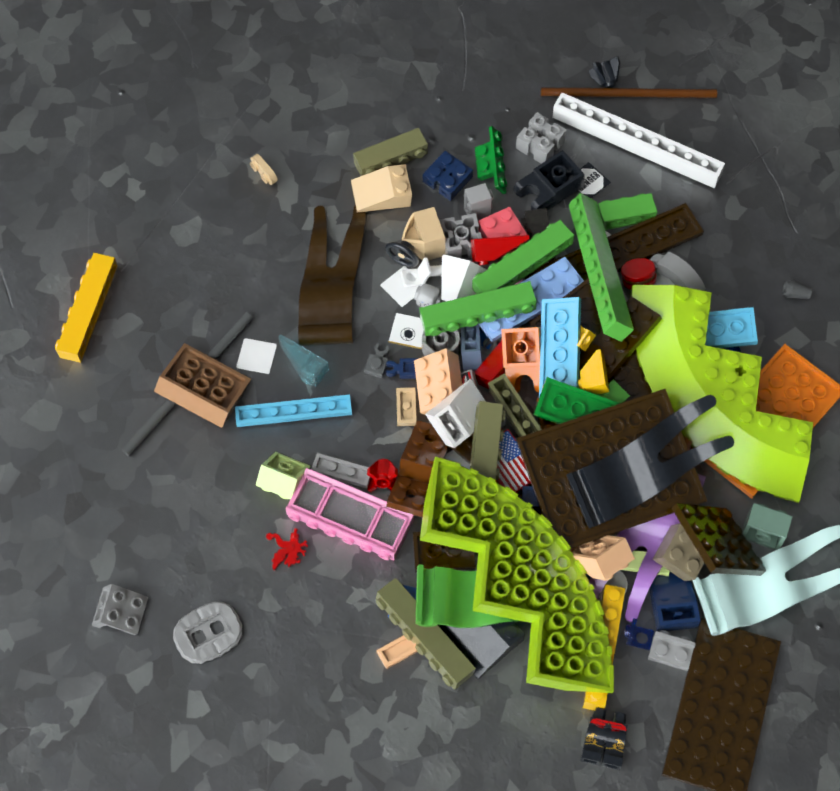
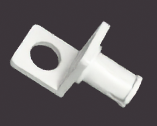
[400,257,442,287]

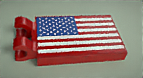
[496,429,531,493]

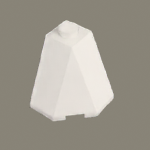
[441,254,487,302]

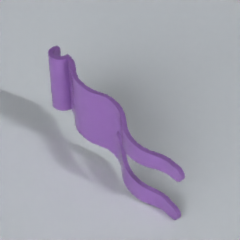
[589,474,706,622]

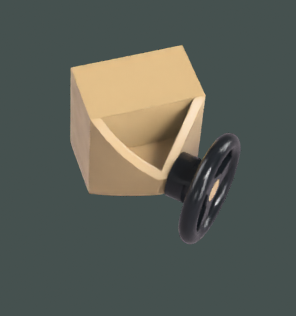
[385,207,445,267]

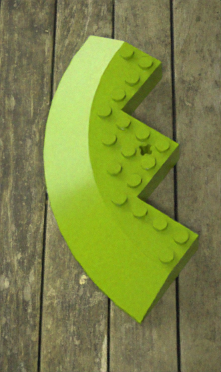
[631,285,813,503]
[420,457,614,693]

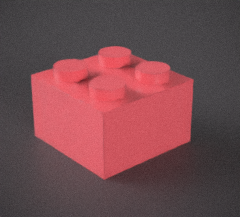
[478,207,527,260]

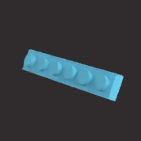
[235,394,352,427]

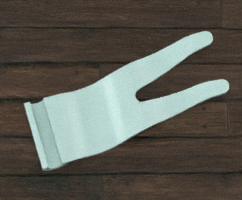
[692,525,840,636]

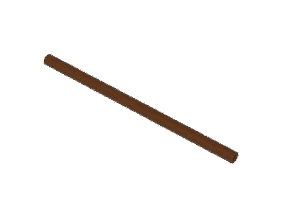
[541,87,717,98]

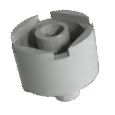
[422,330,460,356]

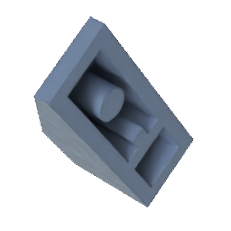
[461,324,482,370]

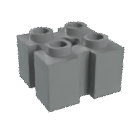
[516,112,567,164]
[440,213,482,258]

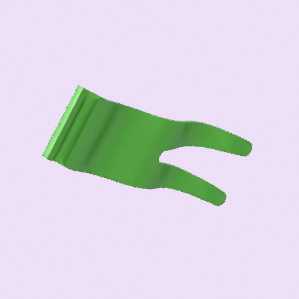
[415,565,524,628]

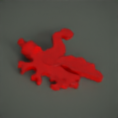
[266,528,308,570]

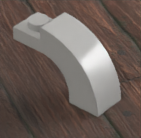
[650,252,706,291]

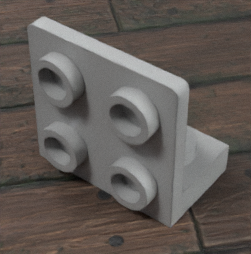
[92,584,148,635]

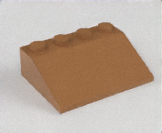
[154,343,251,428]

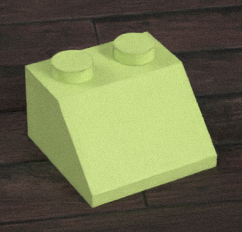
[256,452,311,500]

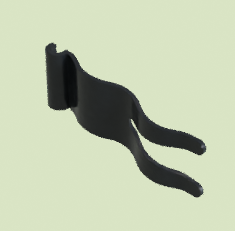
[566,395,734,528]

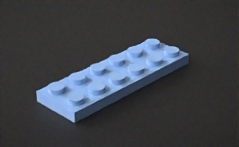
[479,257,584,342]

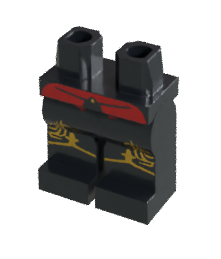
[580,707,628,770]

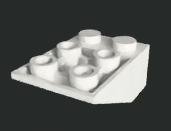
[425,379,486,448]

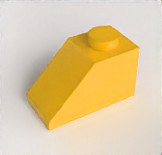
[578,349,609,395]

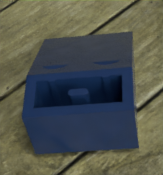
[649,572,701,632]

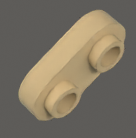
[250,154,278,185]

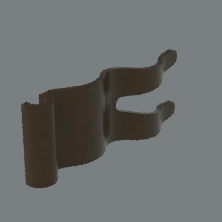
[298,205,366,346]

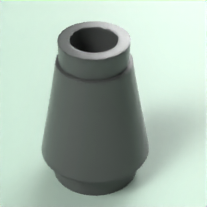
[782,280,812,299]

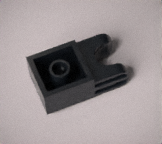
[513,150,585,216]

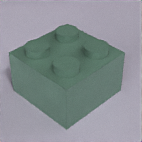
[742,503,793,550]

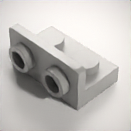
[648,630,696,671]

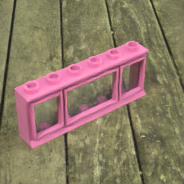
[286,468,414,561]

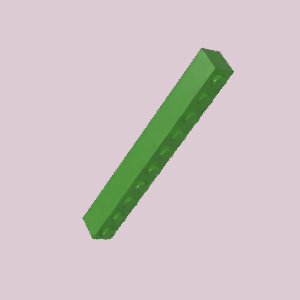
[569,193,634,342]

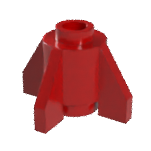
[367,459,398,493]

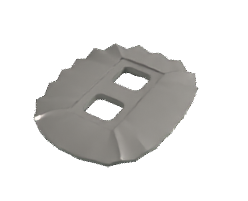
[173,601,243,664]

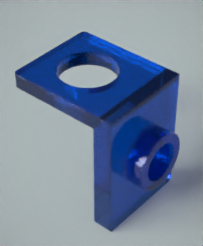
[624,618,654,651]

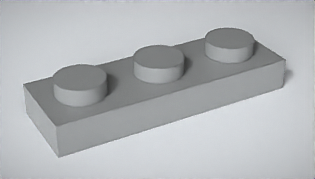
[311,453,371,489]

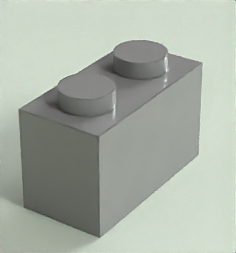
[464,183,494,220]

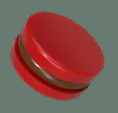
[621,258,657,290]

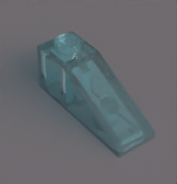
[278,334,329,387]

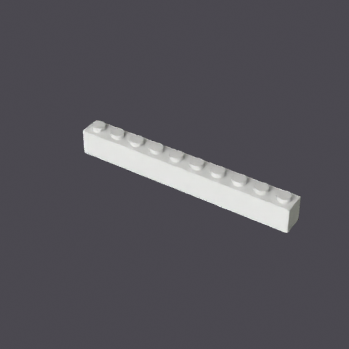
[552,93,725,188]

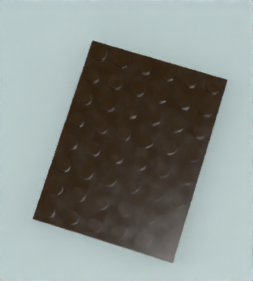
[515,389,707,548]

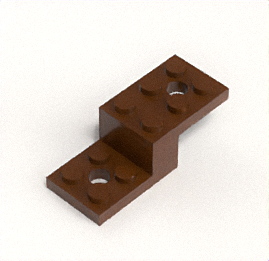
[386,420,449,518]

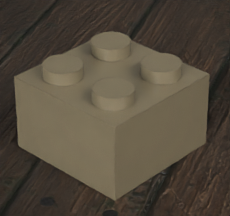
[652,523,704,581]

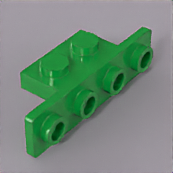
[475,126,507,194]

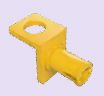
[577,325,596,351]

